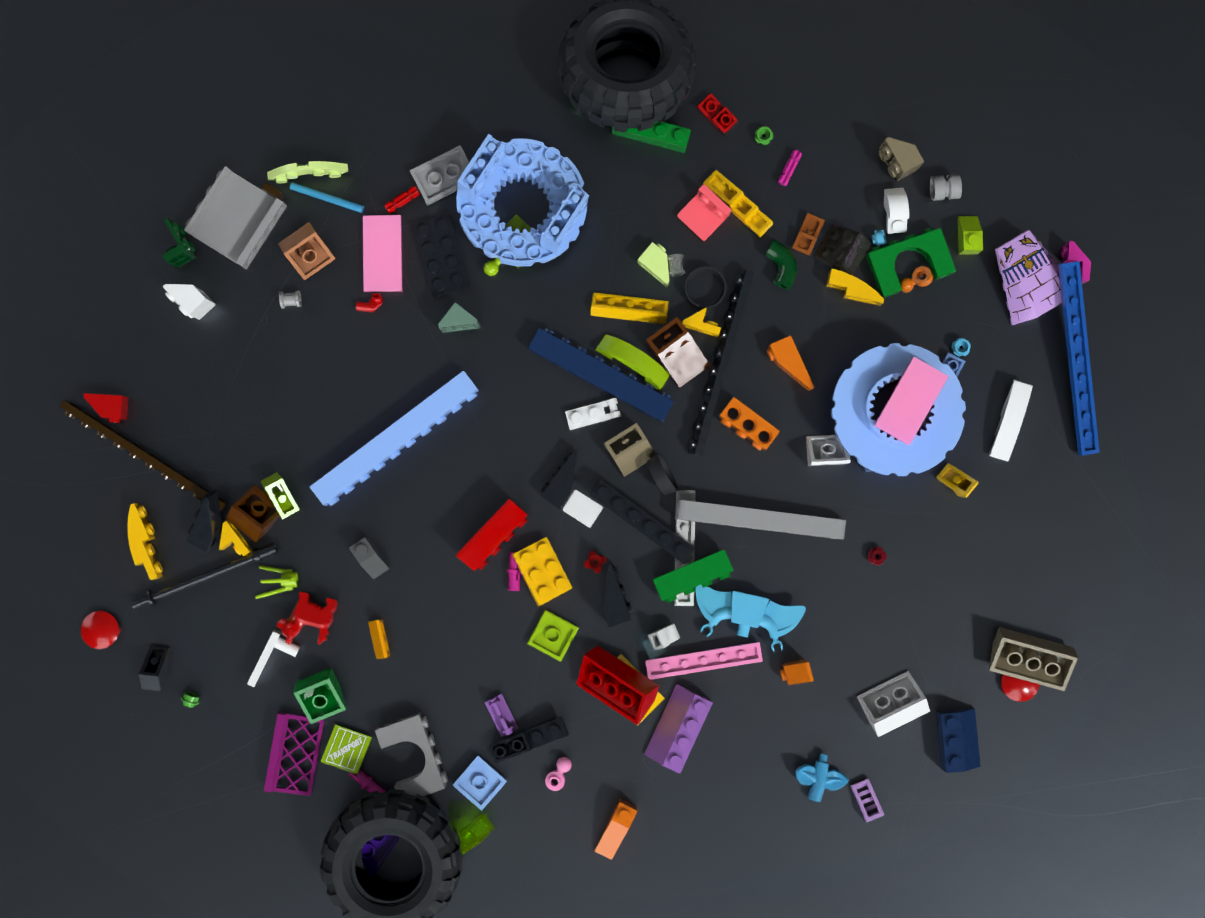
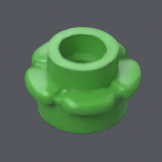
[755,126,773,145]
[180,691,200,708]

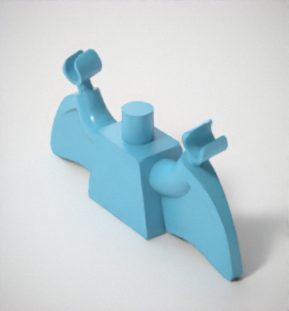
[696,585,806,652]

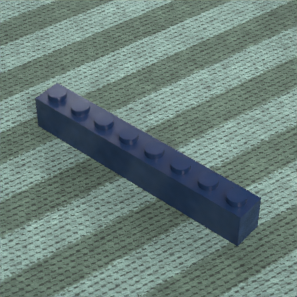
[528,328,674,423]

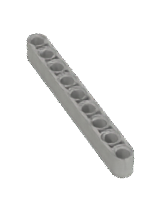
[675,500,846,540]

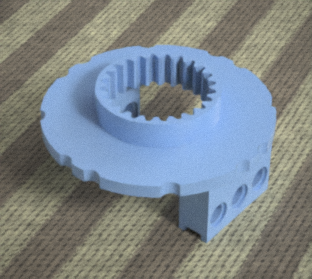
[456,134,589,266]
[831,343,966,476]

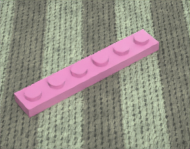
[645,642,763,680]

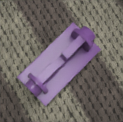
[484,694,519,737]

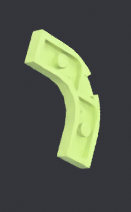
[267,161,348,184]

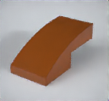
[792,213,825,256]

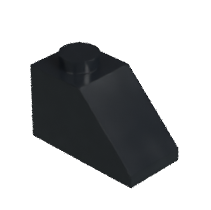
[139,645,170,691]

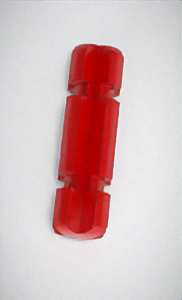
[384,186,420,213]

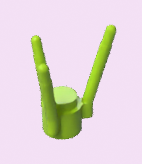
[255,565,298,599]

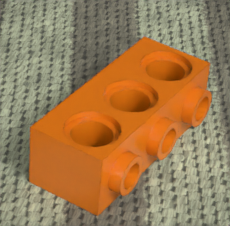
[718,397,780,451]

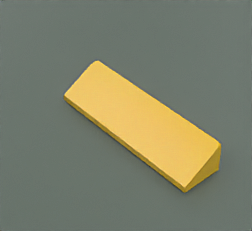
[591,292,669,324]

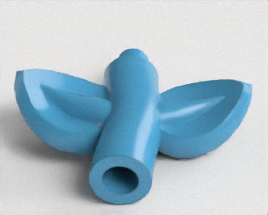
[796,753,849,802]

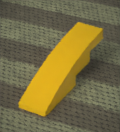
[703,170,773,237]

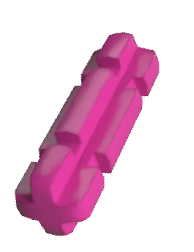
[778,149,802,186]

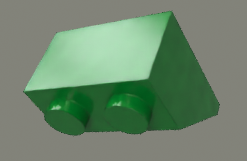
[293,668,346,724]

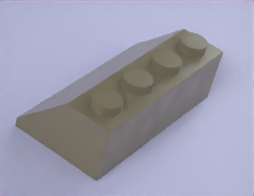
[989,627,1078,691]

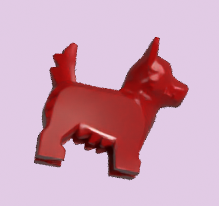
[276,592,338,645]

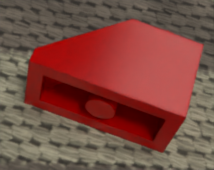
[84,393,128,423]

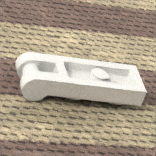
[565,398,621,430]

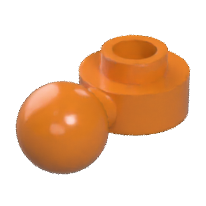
[899,266,933,293]

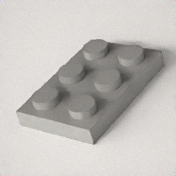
[410,145,470,206]

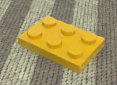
[512,537,572,606]

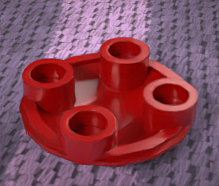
[81,610,121,649]
[1001,675,1039,702]

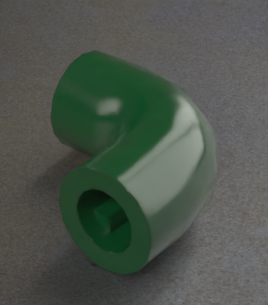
[765,239,797,291]

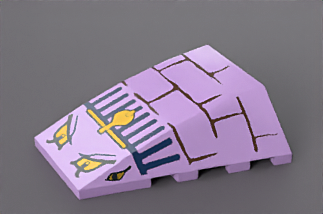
[995,230,1062,325]

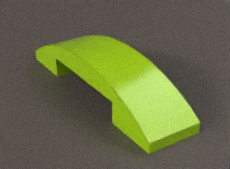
[596,335,670,391]

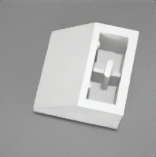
[163,284,216,320]

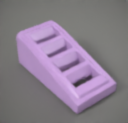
[851,778,884,823]

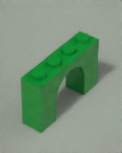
[865,227,956,298]

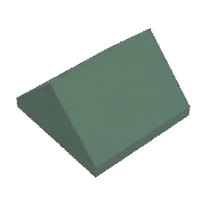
[438,303,480,333]

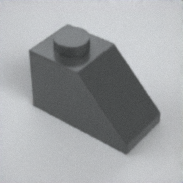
[349,537,390,579]

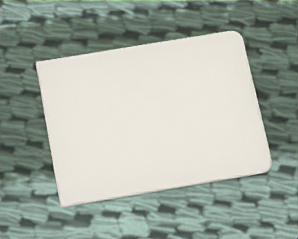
[563,490,603,528]

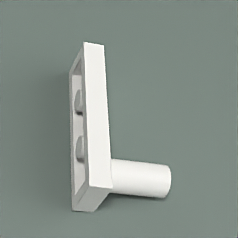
[247,629,300,687]

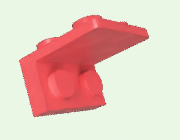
[677,184,732,241]

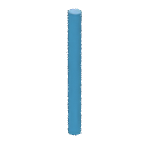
[290,182,364,213]

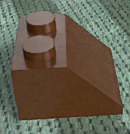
[226,485,280,542]

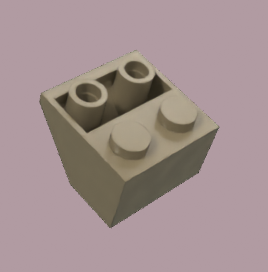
[878,137,924,182]
[604,423,656,477]

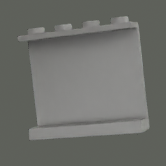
[184,166,287,270]

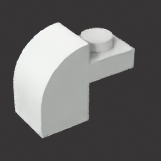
[884,188,909,234]

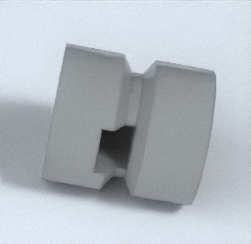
[929,174,962,201]

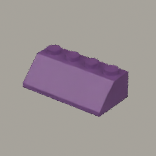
[644,684,713,774]

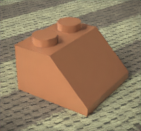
[278,222,336,280]

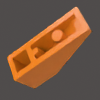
[767,336,815,391]
[594,798,638,860]

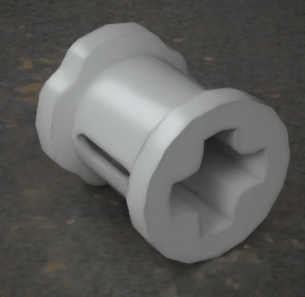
[279,290,302,309]

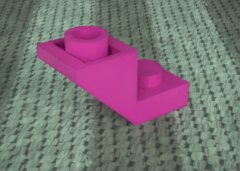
[1060,241,1091,284]

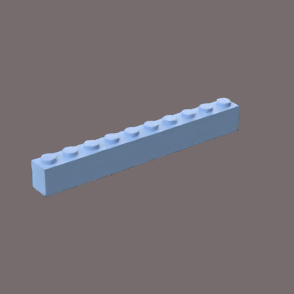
[310,371,479,506]

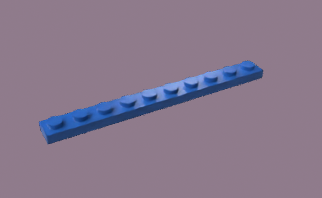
[1058,261,1100,455]

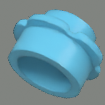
[872,229,887,247]
[952,338,971,357]

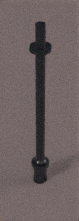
[131,542,278,609]

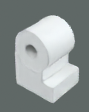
[648,623,680,651]

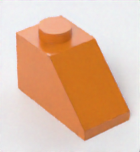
[780,659,814,685]

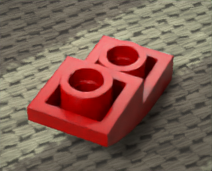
[696,93,738,134]

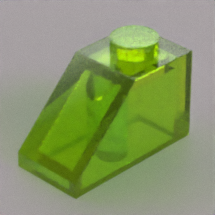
[458,813,495,854]

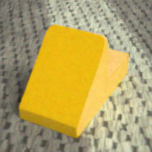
[682,308,721,337]
[936,463,979,498]
[219,521,253,556]

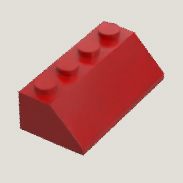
[455,498,528,571]
[576,646,659,725]

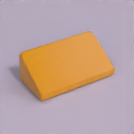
[368,619,390,659]

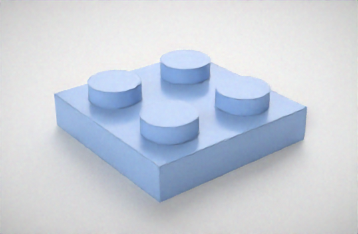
[453,755,507,811]

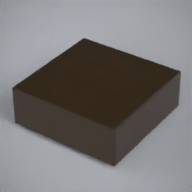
[262,182,285,201]

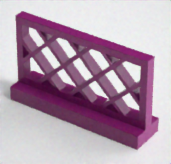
[264,711,324,796]

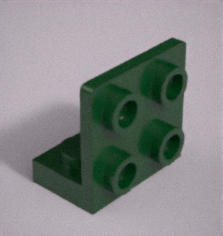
[162,218,196,269]

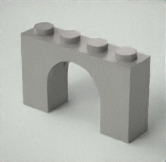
[375,712,448,796]

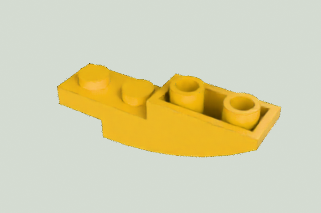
[127,503,163,580]

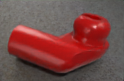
[356,293,383,312]

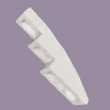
[989,380,1033,461]

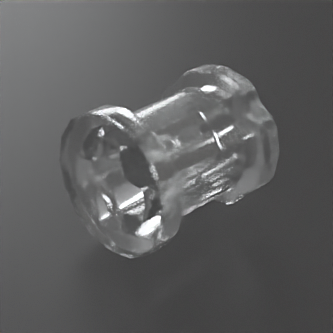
[667,254,686,276]

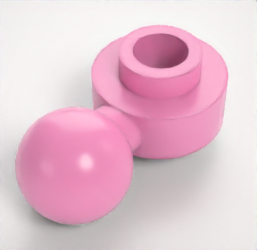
[545,757,572,791]

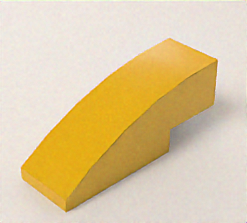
[826,269,884,306]

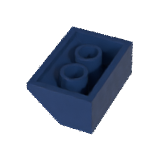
[936,708,981,773]

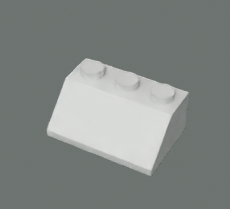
[857,671,930,737]

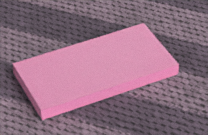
[363,215,403,292]
[874,357,949,445]

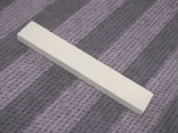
[674,490,695,606]

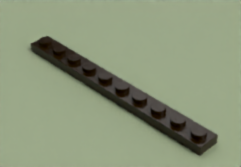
[60,400,229,510]

